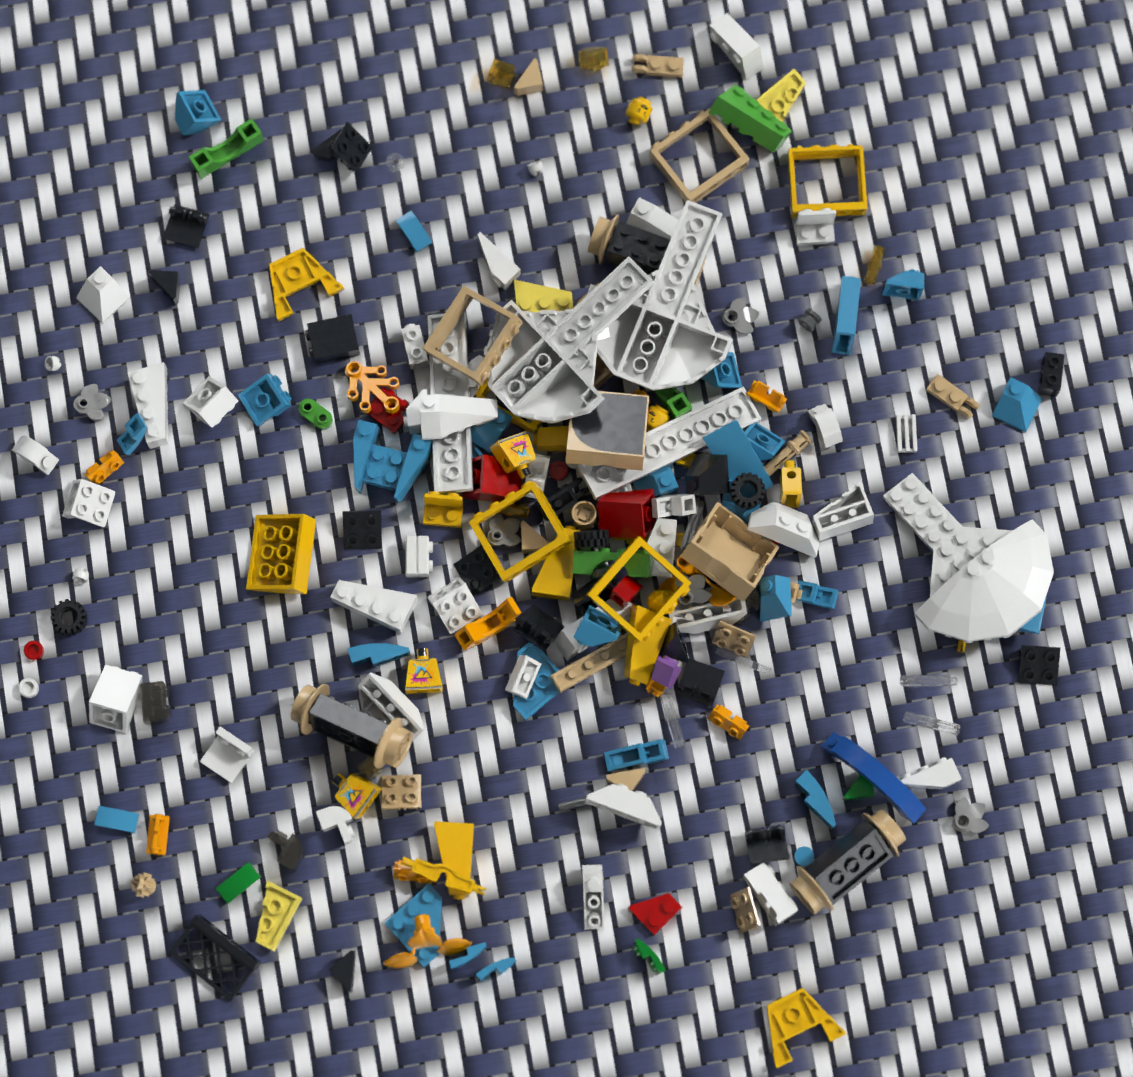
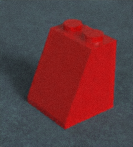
[461,454,522,502]
[596,489,656,539]

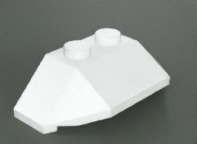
[747,501,819,558]
[669,587,747,634]
[357,673,424,741]
[585,784,662,831]

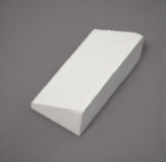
[505,655,542,699]

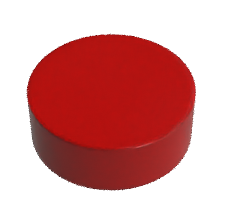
[549,461,568,481]
[24,641,44,661]

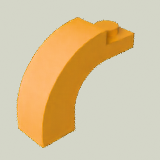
[454,597,521,651]

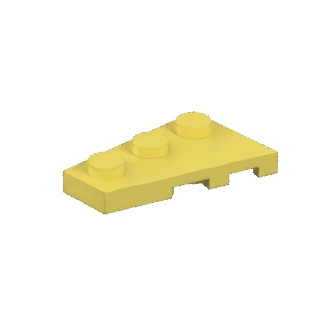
[757,69,806,122]
[514,280,573,312]
[256,881,303,952]

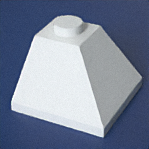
[76,266,130,324]

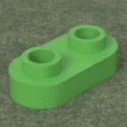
[298,399,333,430]

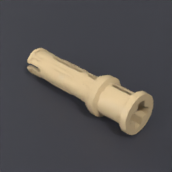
[764,430,813,476]

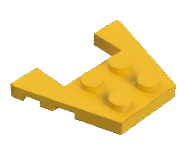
[269,248,344,322]
[767,988,846,1068]

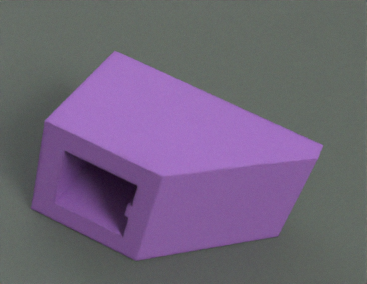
[651,655,682,689]

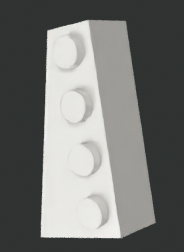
[128,362,168,449]

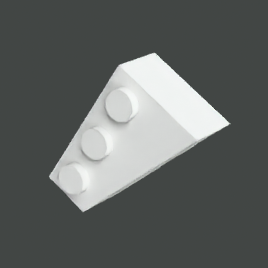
[710,13,764,81]
[812,482,874,541]
[647,518,677,578]
[743,863,798,927]

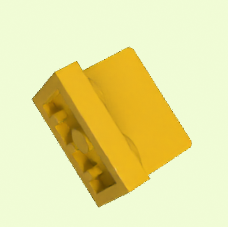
[423,491,463,528]

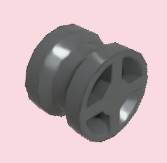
[798,309,822,332]

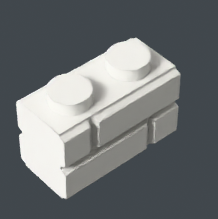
[405,536,433,578]

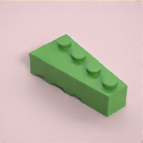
[708,85,792,153]

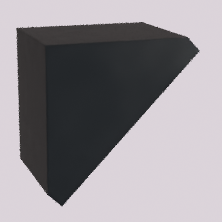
[149,270,181,305]
[660,622,689,662]
[329,950,356,992]

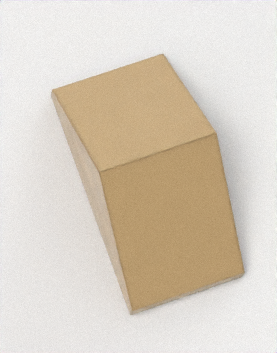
[514,58,543,96]
[521,520,549,554]
[606,768,645,791]

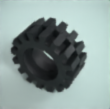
[730,472,765,509]
[574,530,609,548]
[50,599,88,636]

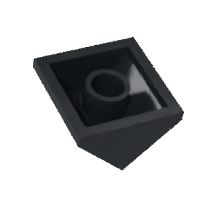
[571,573,614,614]

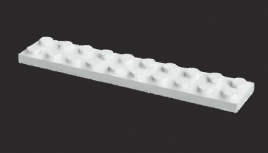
[428,312,474,494]
[577,386,761,500]

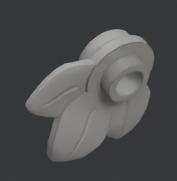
[722,298,759,334]
[73,384,111,420]
[487,513,521,547]
[676,573,712,605]
[952,797,989,833]

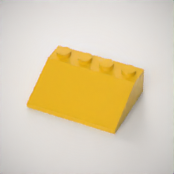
[246,514,316,594]

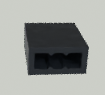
[305,314,360,364]

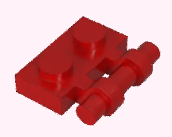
[366,387,409,435]

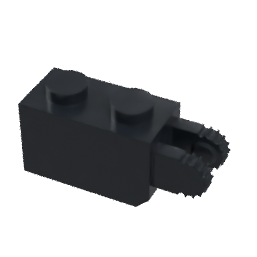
[535,477,590,522]

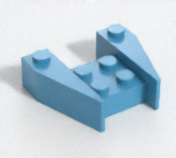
[353,420,433,503]

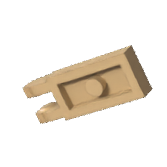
[631,54,684,78]
[926,374,980,418]

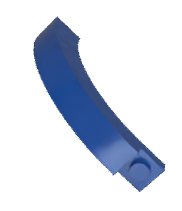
[821,732,926,824]

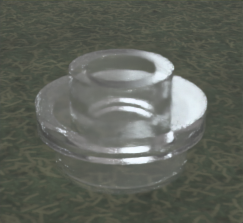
[386,153,405,172]

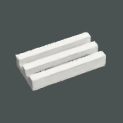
[896,414,917,453]

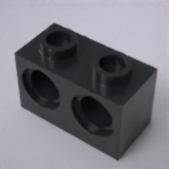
[1038,352,1065,397]

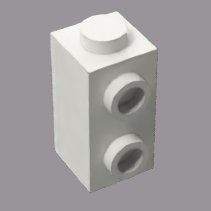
[401,324,429,369]

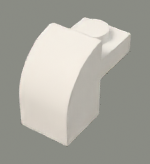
[808,404,843,448]
[12,435,59,475]
[525,453,550,499]
[651,494,696,518]
[316,806,355,845]

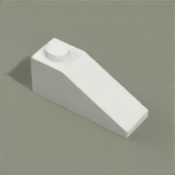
[478,232,521,290]

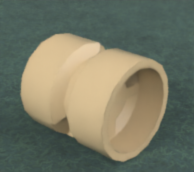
[572,501,597,531]

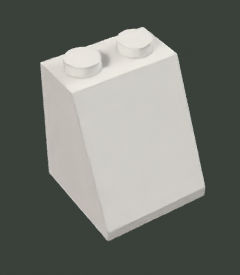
[89,665,142,733]

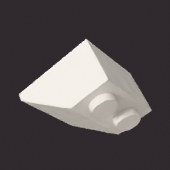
[183,376,238,428]

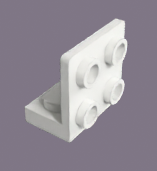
[795,208,836,245]
[62,479,115,527]
[427,577,483,634]
[200,727,254,783]

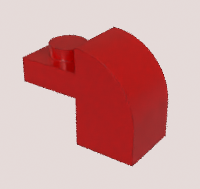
[609,574,643,609]

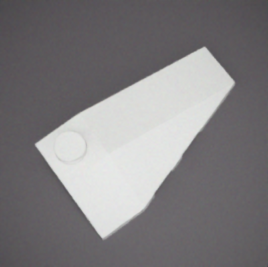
[626,197,678,240]
[419,394,498,440]

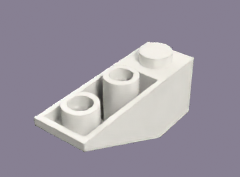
[900,757,962,790]
[582,865,604,929]

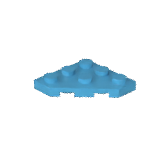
[513,642,559,721]
[385,883,442,968]

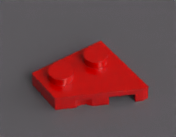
[628,893,682,935]

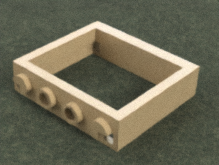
[649,108,750,203]
[422,286,523,386]

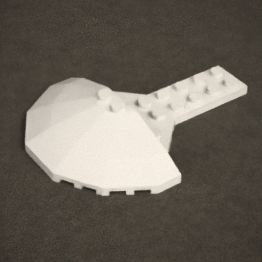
[586,200,733,391]
[483,256,654,424]
[883,473,1054,643]

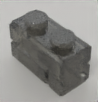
[140,681,172,725]

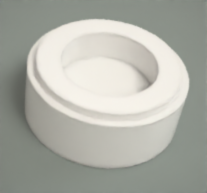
[18,678,39,698]

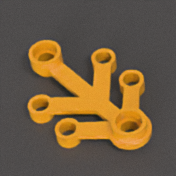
[345,361,400,414]

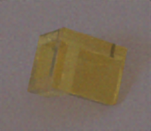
[578,47,609,70]
[488,59,515,89]
[357,756,384,781]

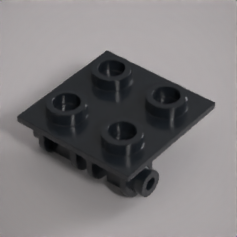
[327,122,373,173]
[163,204,210,248]
[342,510,382,549]
[453,545,501,596]
[513,605,565,652]
[1018,645,1061,685]
[676,658,725,707]
[745,825,790,864]

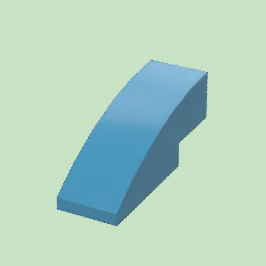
[347,643,411,667]
[604,739,669,772]
[794,770,836,830]

